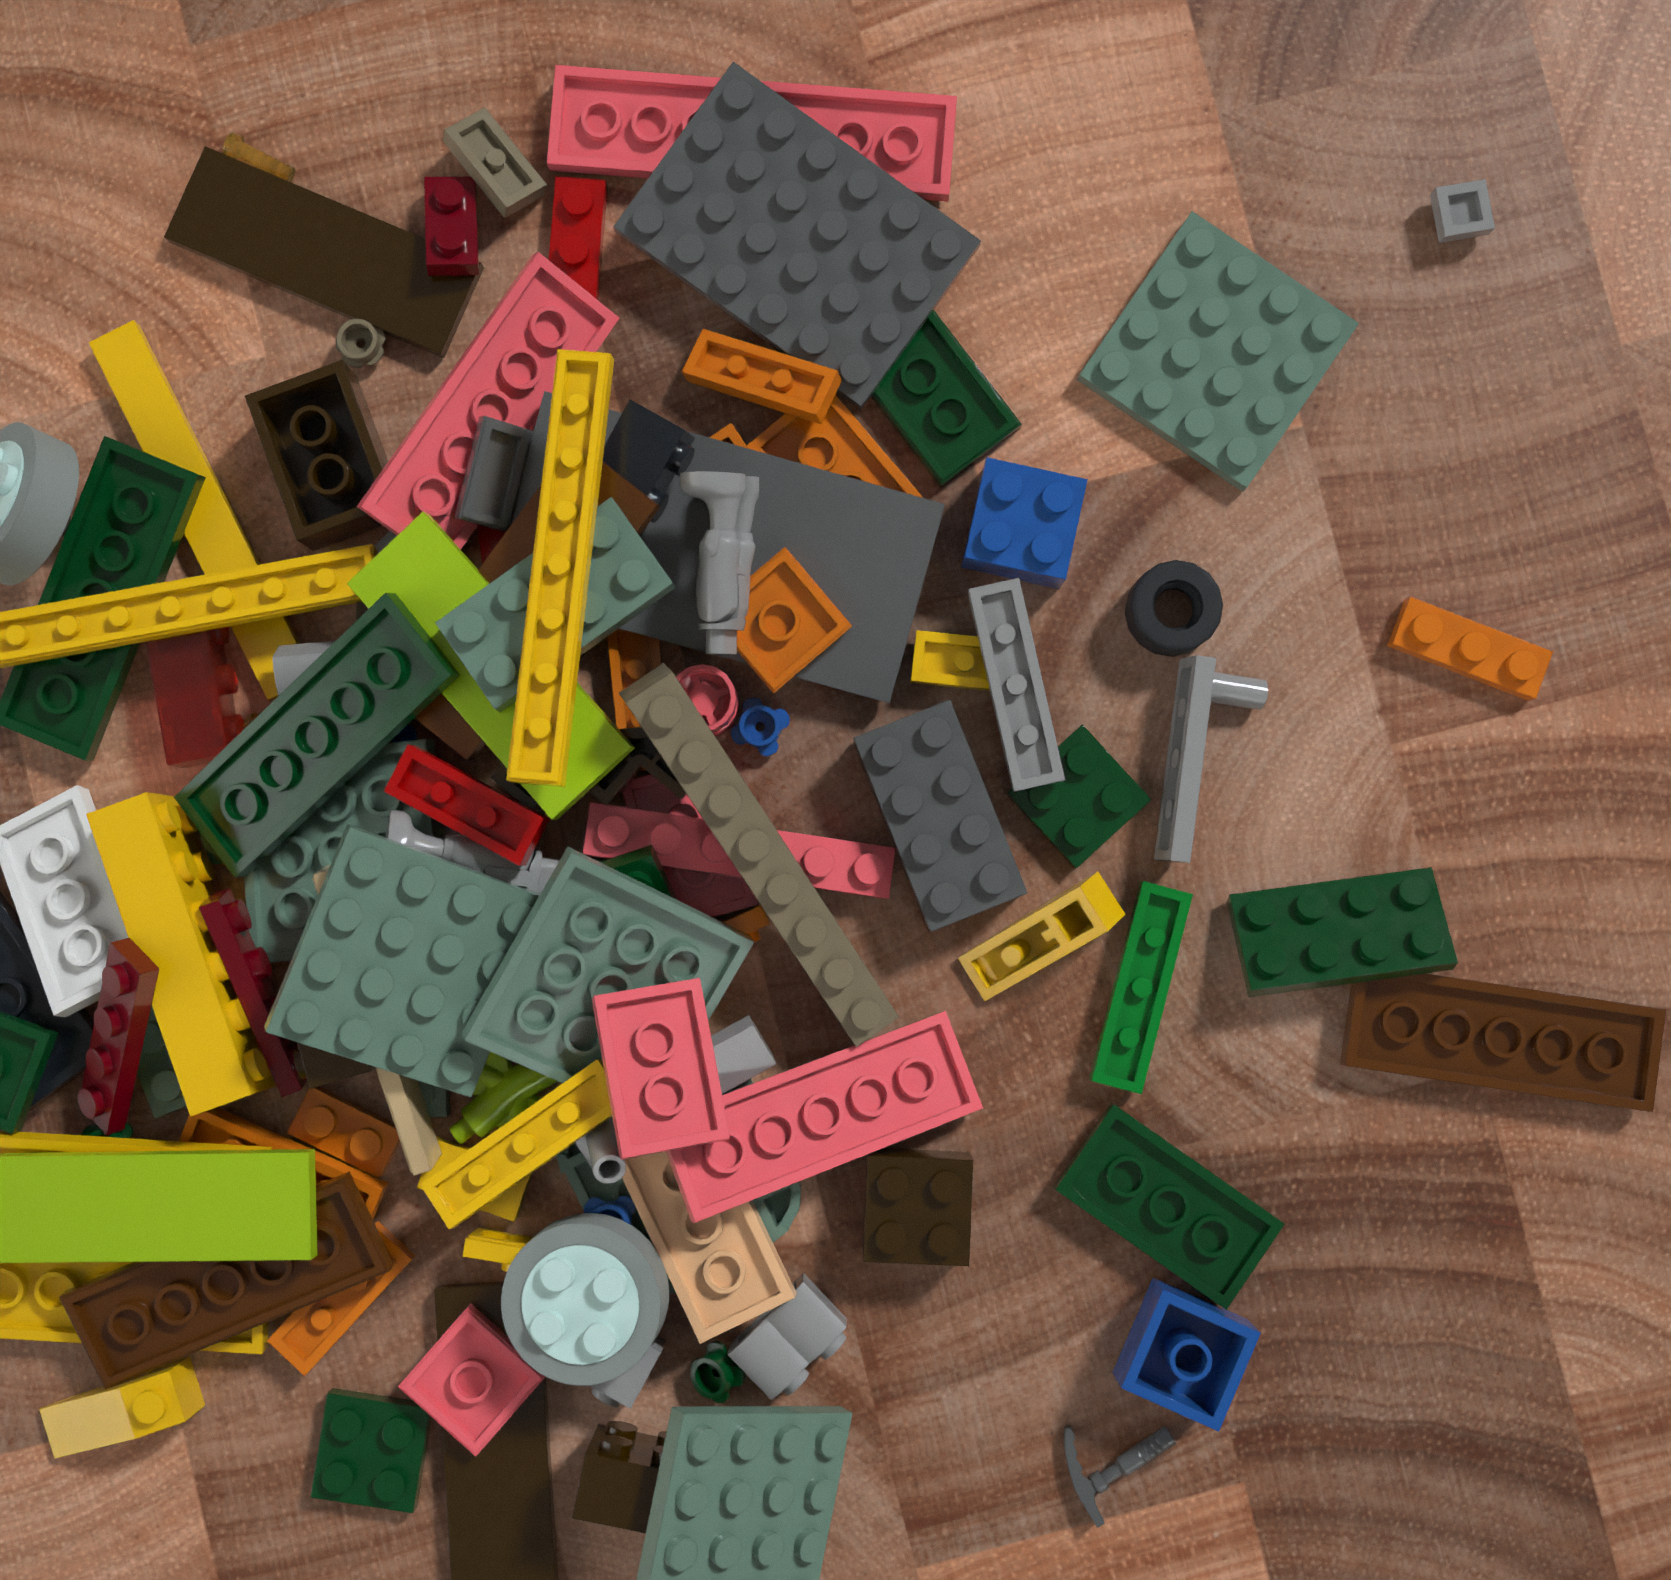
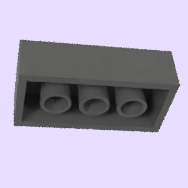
[853,700,1028,932]

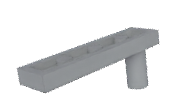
[1154,655,1268,863]
[575,1015,776,1184]

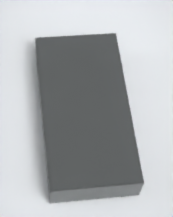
[454,416,534,532]

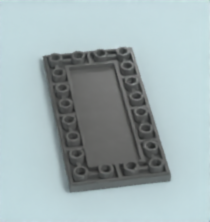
[510,391,945,703]

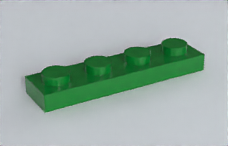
[1089,881,1193,1094]

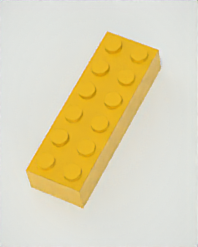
[86,792,276,1117]

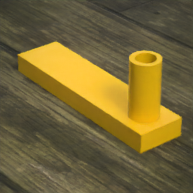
[420,1059,612,1229]

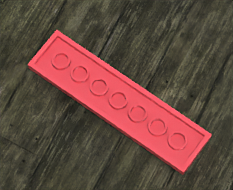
[547,65,957,202]

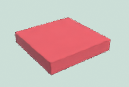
[398,1303,545,1457]

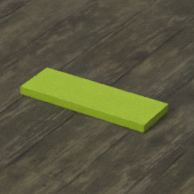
[347,511,635,820]
[0,1149,317,1263]

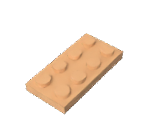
[622,1152,797,1344]

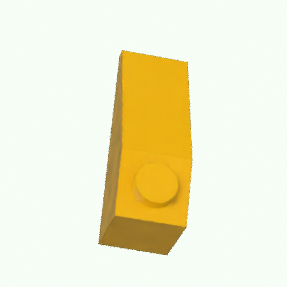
[958,871,1126,1001]
[39,1356,205,1459]

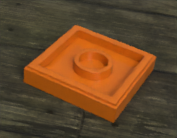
[737,547,852,694]

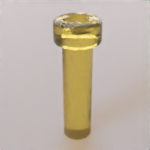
[222,132,296,182]

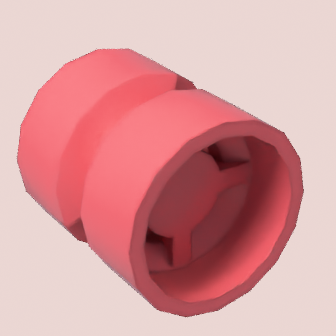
[676,664,740,736]

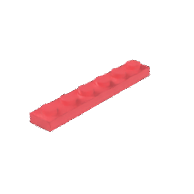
[582,802,895,899]

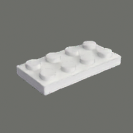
[0,785,128,1017]

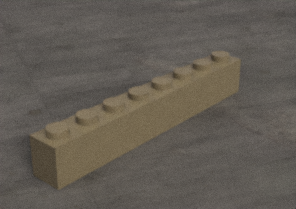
[619,663,899,1047]

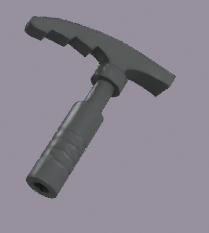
[1064,1425,1176,1528]

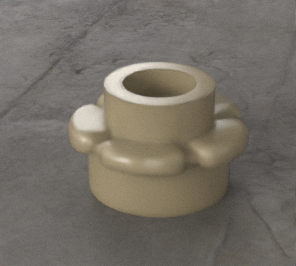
[335,319,386,368]

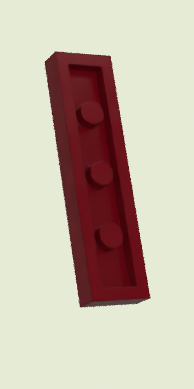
[199,888,307,1097]
[78,937,159,1136]

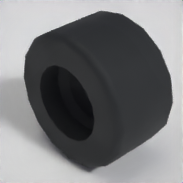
[1125,560,1223,657]

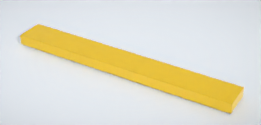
[88,320,300,702]
[506,349,614,787]
[0,544,378,668]

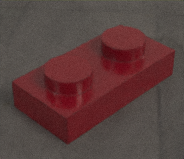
[424,176,479,276]

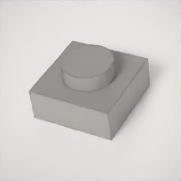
[1430,179,1495,243]

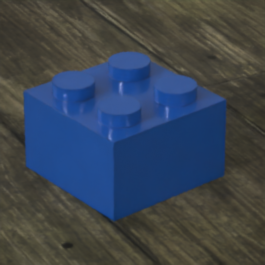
[961,457,1088,589]
[1112,1277,1261,1432]

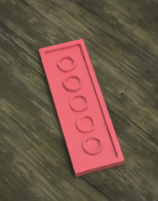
[357,252,619,550]
[666,1011,983,1223]

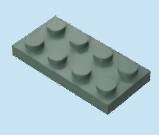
[435,497,676,713]

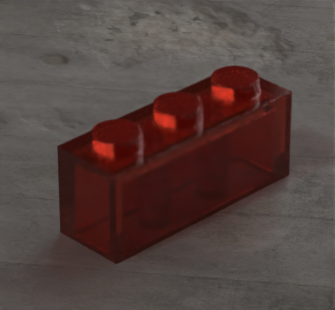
[146,627,246,768]

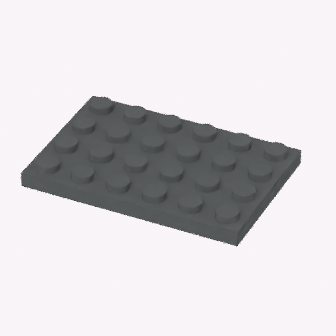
[613,62,981,410]

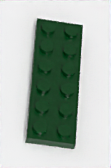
[0,436,206,761]
[174,593,460,878]

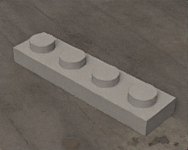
[967,578,1065,792]

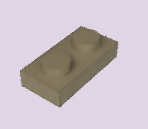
[443,108,547,218]

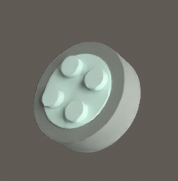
[0,422,79,585]
[501,1213,669,1386]

